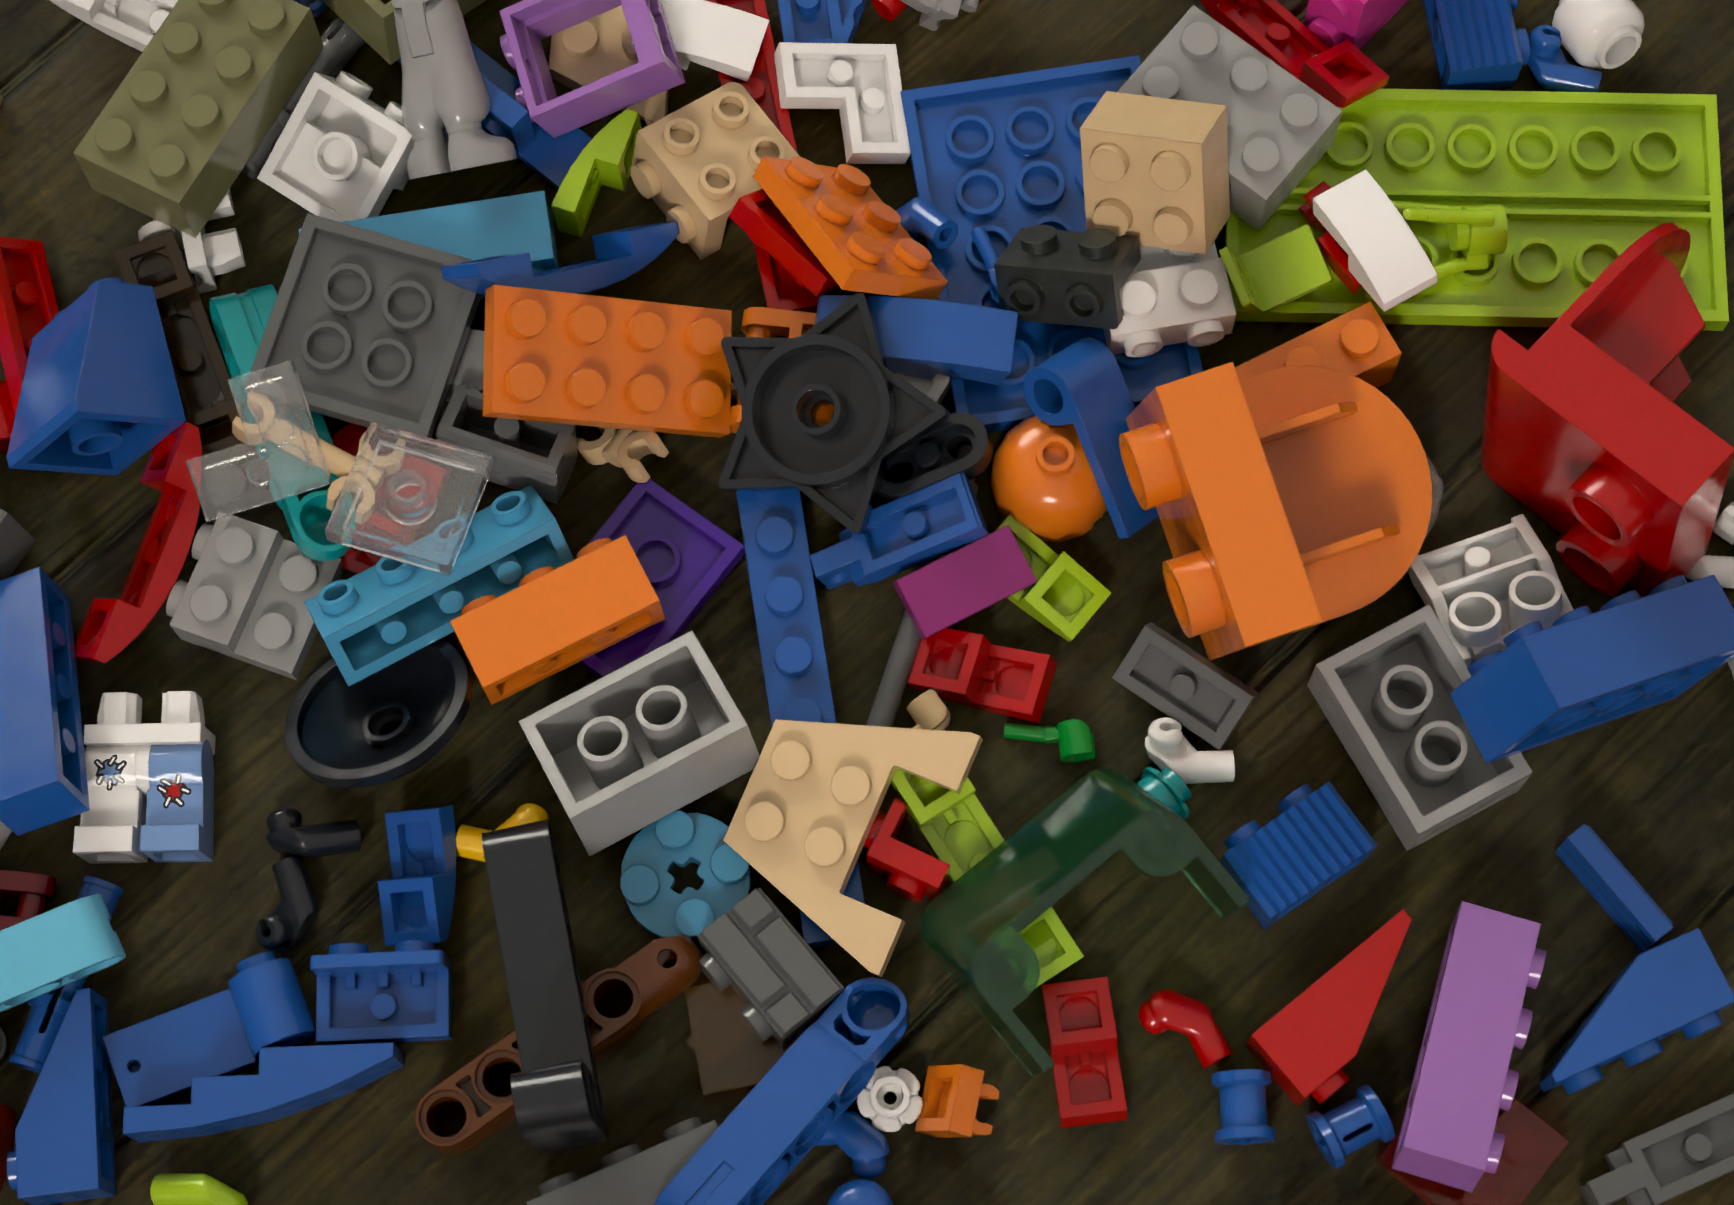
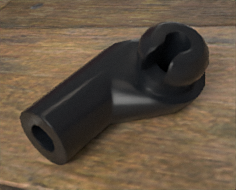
[266,808,361,857]
[256,856,319,953]

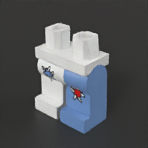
[73,691,216,864]

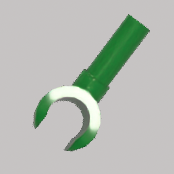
[1004,719,1095,763]

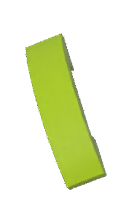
[891,769,1084,993]

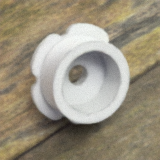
[857,1066,923,1132]

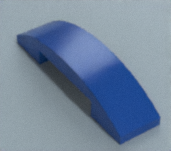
[441,221,679,295]

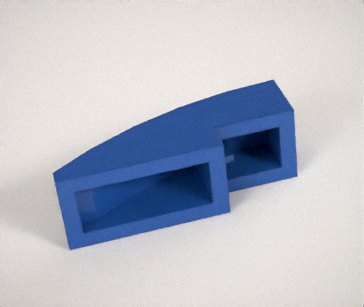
[815,295,1018,385]

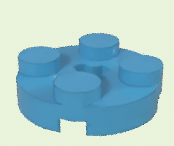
[620,810,751,941]

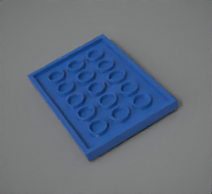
[900,55,1203,433]

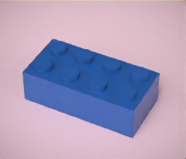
[1450,575,1734,764]

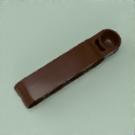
[415,935,704,1155]

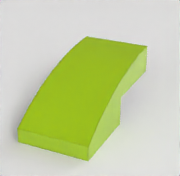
[551,109,642,237]
[994,514,1111,642]

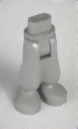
[391,0,517,180]

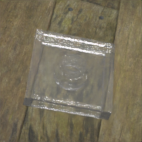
[325,422,494,575]

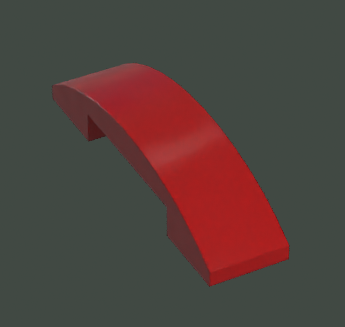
[1200,0,1390,108]
[75,422,203,663]

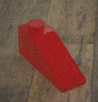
[1245,909,1412,1107]

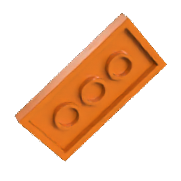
[483,285,732,438]

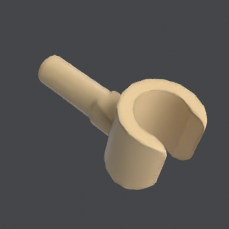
[906,689,950,730]

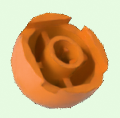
[990,416,1108,543]

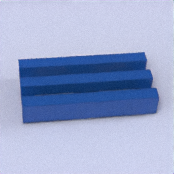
[1555,824,1673,953]

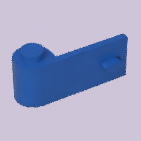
[1023,337,1159,539]
[102,952,316,1107]

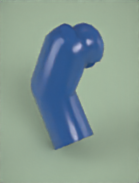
[815,1111,890,1179]

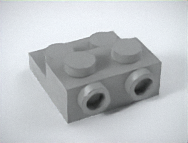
[166,511,345,680]

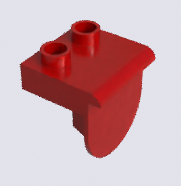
[1481,222,1734,597]

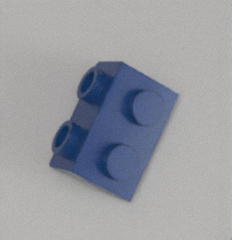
[310,940,453,1045]

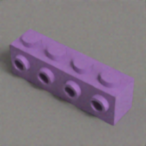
[1392,901,1546,1193]

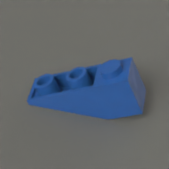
[1539,928,1734,1095]

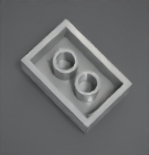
[1117,5,1342,231]
[1307,605,1533,851]
[518,630,760,856]

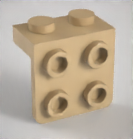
[630,82,800,260]

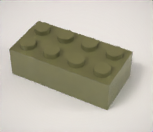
[73,0,324,238]

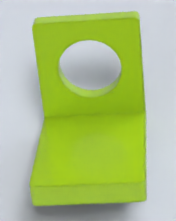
[1219,224,1334,317]

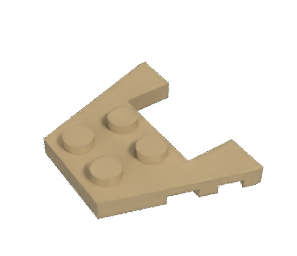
[723,719,983,977]

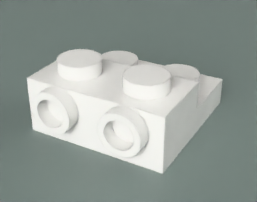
[257,71,415,222]
[1103,241,1236,357]

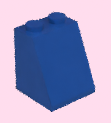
[6,278,186,476]

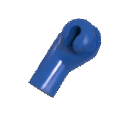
[1527,25,1602,92]
[896,197,958,249]

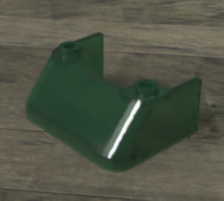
[920,768,1251,1077]

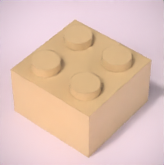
[1080,91,1230,254]

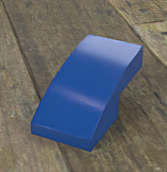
[377,805,456,946]

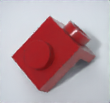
[864,798,950,902]

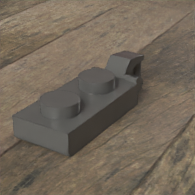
[1579,1093,1734,1205]

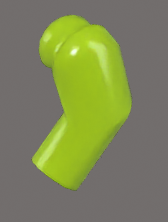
[150,1173,249,1205]

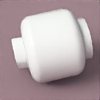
[1552,0,1645,69]

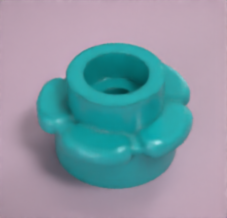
[1131,767,1191,828]

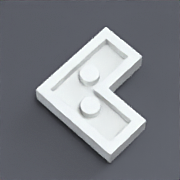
[774,42,911,164]

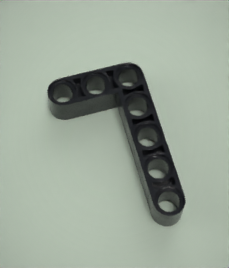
[482,819,609,1155]

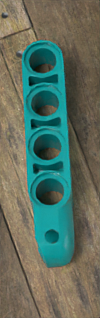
[209,284,357,561]

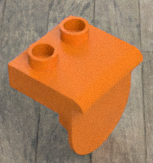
[1119,362,1432,661]

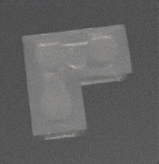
[186,360,333,522]

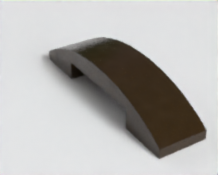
[114,230,259,479]

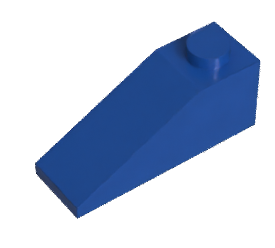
[7,988,116,1205]

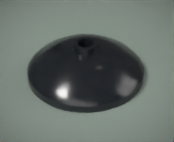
[285,639,472,788]

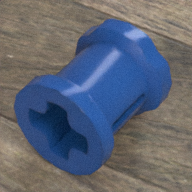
[1211,1069,1276,1145]
[1306,1084,1395,1169]

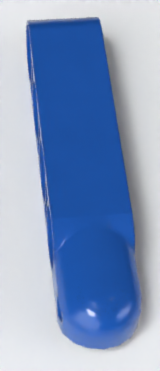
[654,977,910,1205]

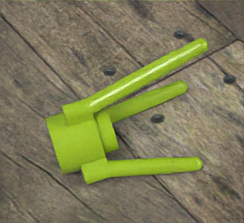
[1364,201,1508,301]

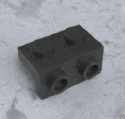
[994,224,1141,329]

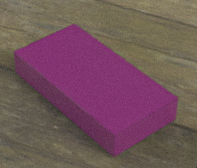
[893,525,1037,640]

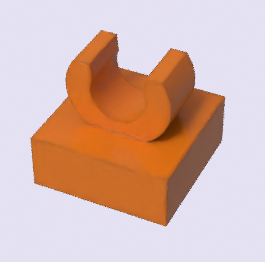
[915,1064,1000,1138]

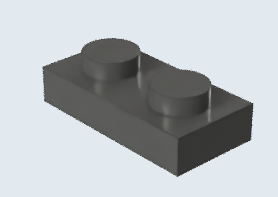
[1112,622,1258,750]

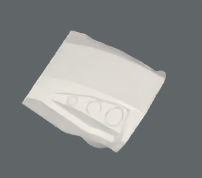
[1407,514,1574,667]

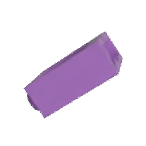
[500,0,685,138]

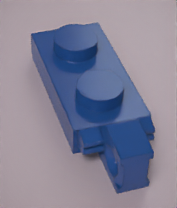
[809,472,989,589]

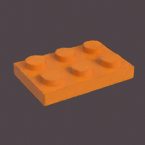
[753,156,948,300]

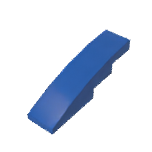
[123,1043,404,1143]

